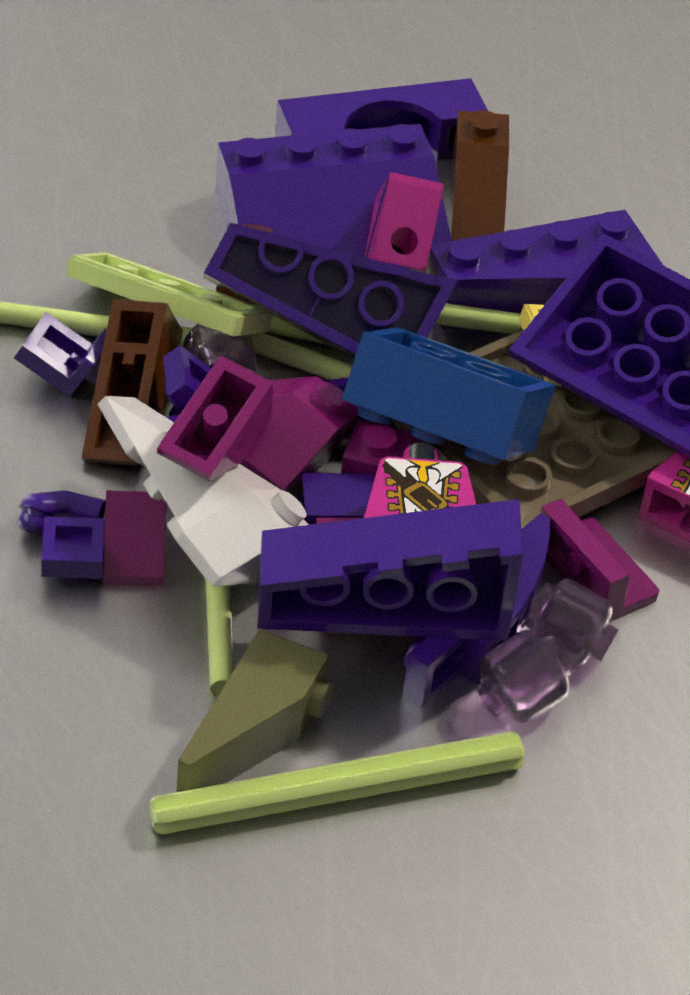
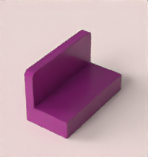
[541,499,660,624]

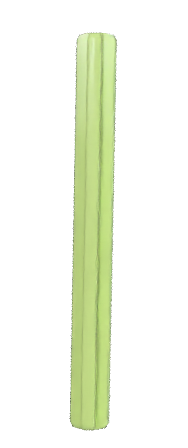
[149,731,525,835]

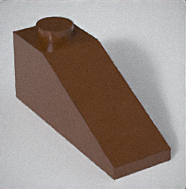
[450,110,509,241]
[81,299,183,467]

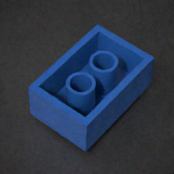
[342,327,556,465]

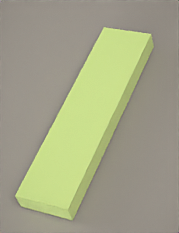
[66,252,272,336]

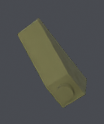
[176,629,333,792]

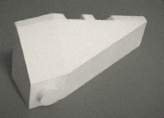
[98,396,308,587]

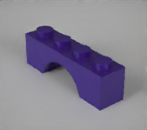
[275,78,488,161]

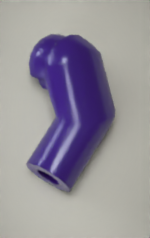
[17,490,106,535]

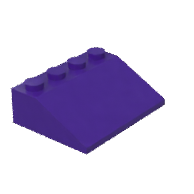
[215,124,452,258]
[509,233,690,457]

